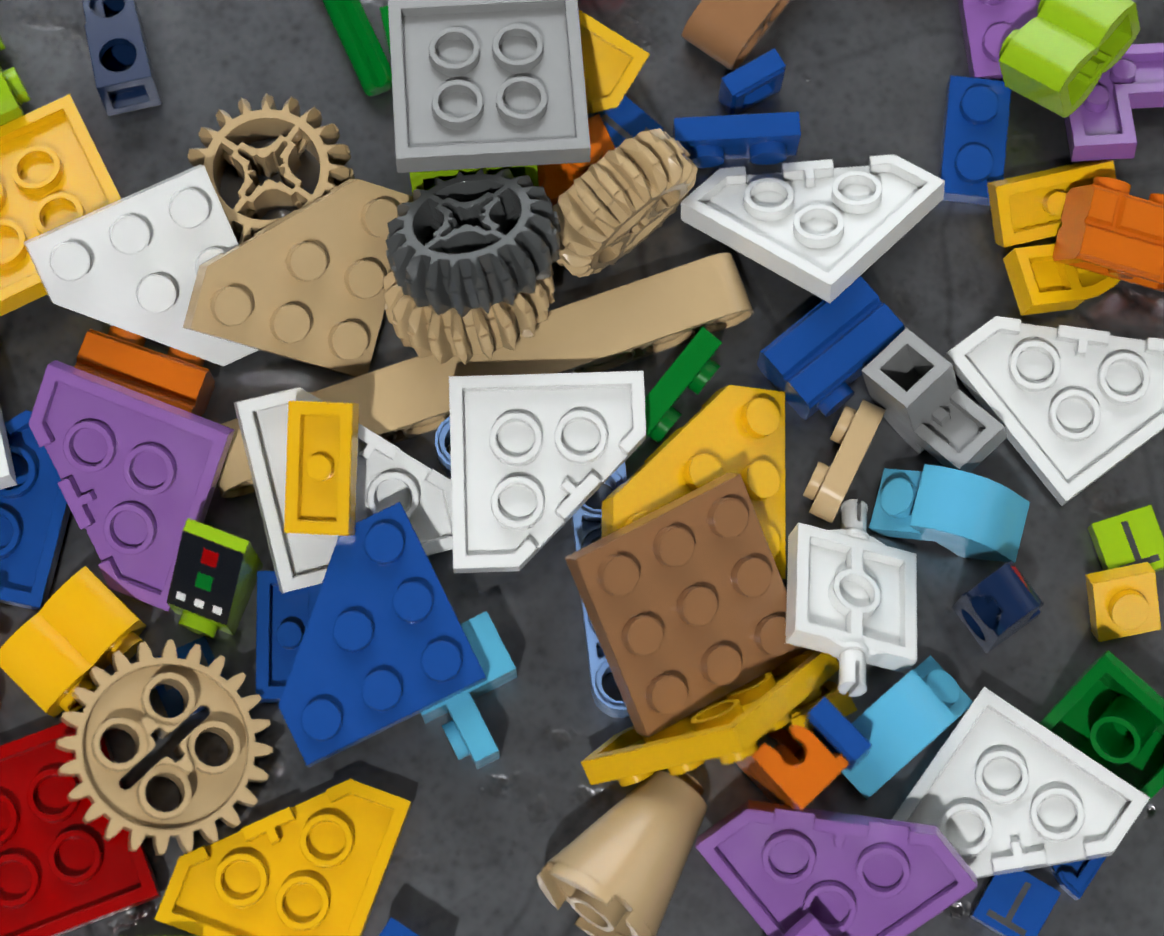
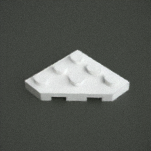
[681,154,945,303]
[23,164,259,367]
[944,316,1164,506]
[449,371,646,573]
[234,387,453,593]
[891,687,1150,879]

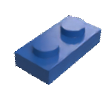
[939,75,1011,206]
[672,111,801,168]
[256,571,322,703]

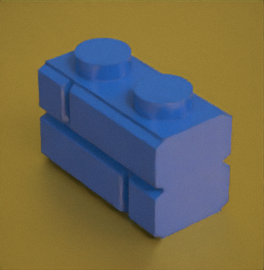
[757,276,905,420]

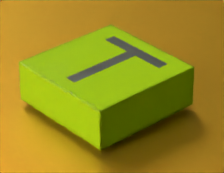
[1087,505,1164,572]

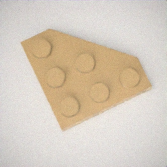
[183,179,413,377]

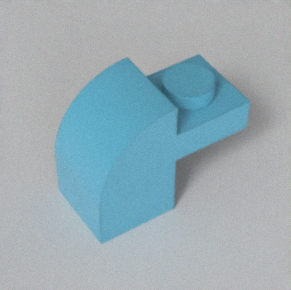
[869,464,1030,563]
[421,611,517,770]
[842,655,973,800]

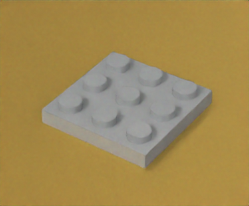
[388,0,591,173]

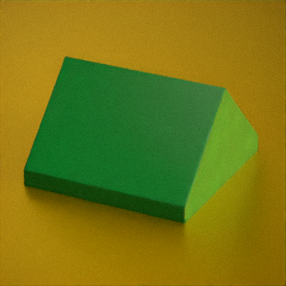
[1039,650,1164,800]

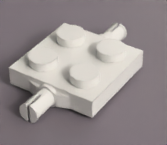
[785,499,917,697]

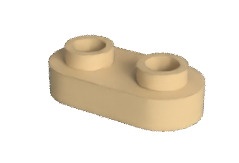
[803,399,886,523]

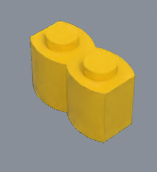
[0,566,147,718]

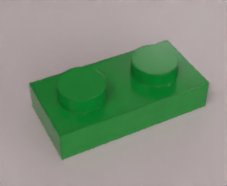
[636,327,723,450]

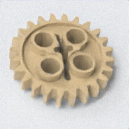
[55,640,273,856]

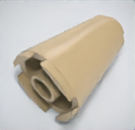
[537,770,707,936]

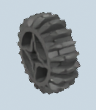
[386,168,561,317]

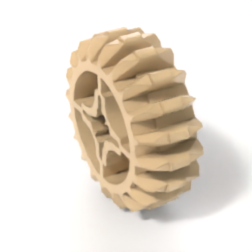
[187,93,355,245]
[553,128,698,277]
[383,265,555,365]

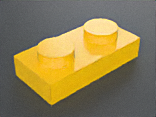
[987,160,1116,247]
[284,401,359,536]

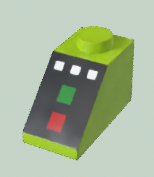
[166,518,263,639]

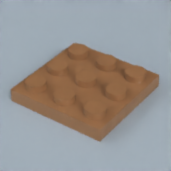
[565,472,809,738]

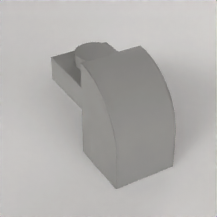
[861,328,1007,473]

